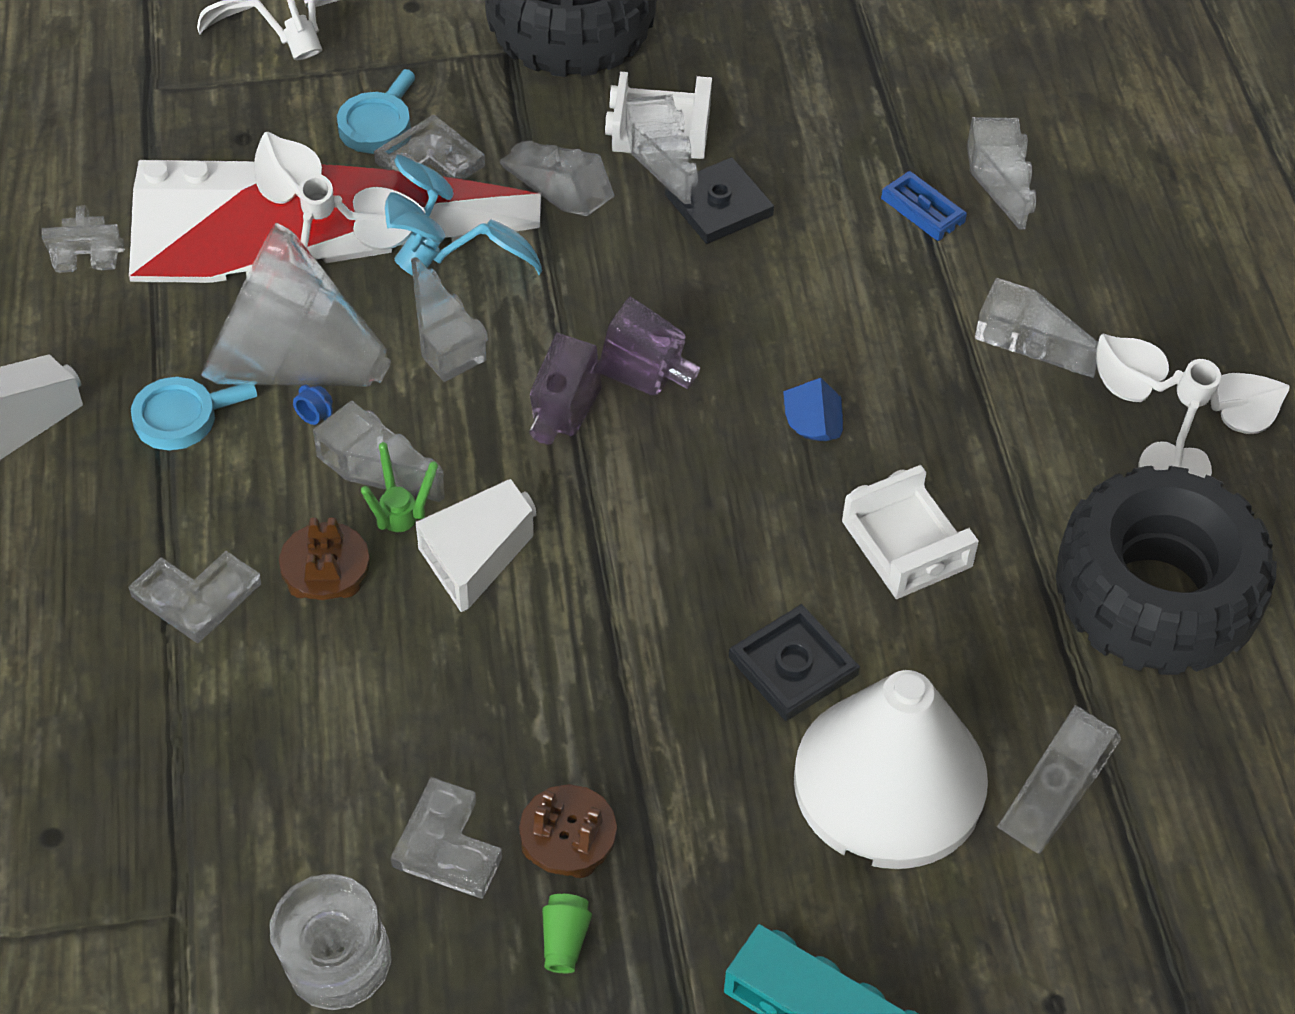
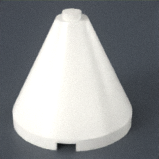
[794,670,988,869]

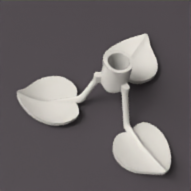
[197,0,340,61]
[252,132,425,316]
[1096,333,1290,478]

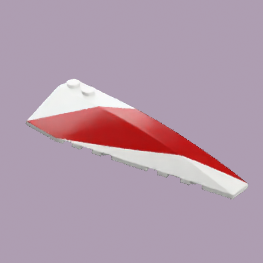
[129,160,541,283]

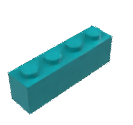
[724,924,919,1014]

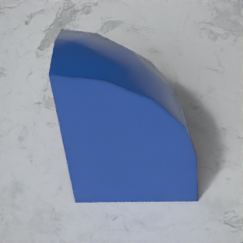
[783,378,843,441]

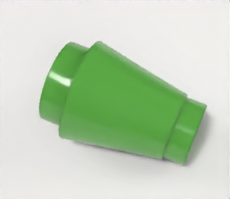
[542,894,592,973]

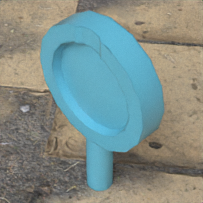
[337,69,415,154]
[131,377,257,451]

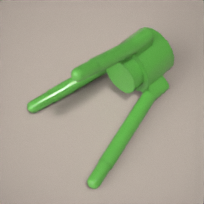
[361,442,438,532]

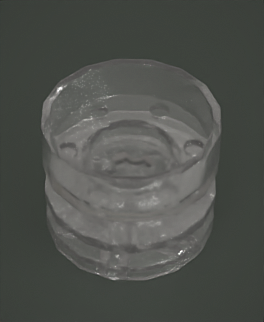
[270,874,392,1010]

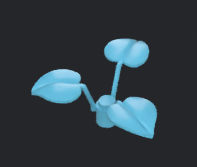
[385,155,542,278]

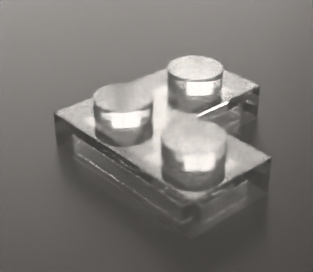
[374,115,485,180]
[129,551,261,644]
[391,777,502,899]

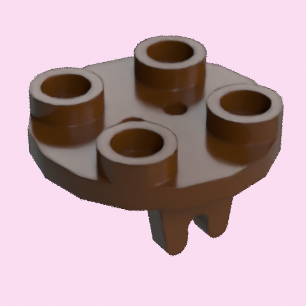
[279,517,370,600]
[519,784,617,878]

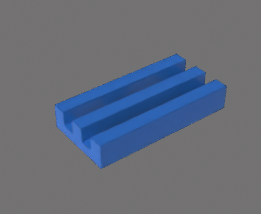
[881,171,967,241]

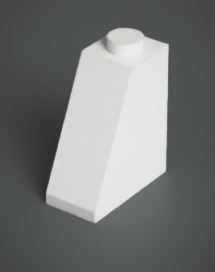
[0,354,83,460]
[416,479,536,612]

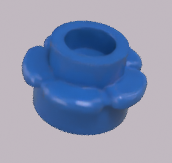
[293,384,333,425]

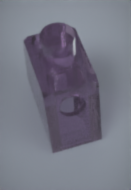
[597,296,700,396]
[529,332,602,444]

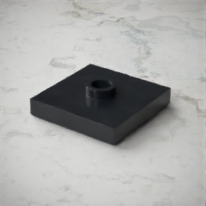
[665,157,774,244]
[729,604,860,721]

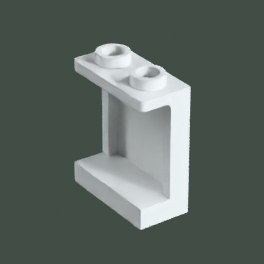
[605,72,712,159]
[842,465,979,599]

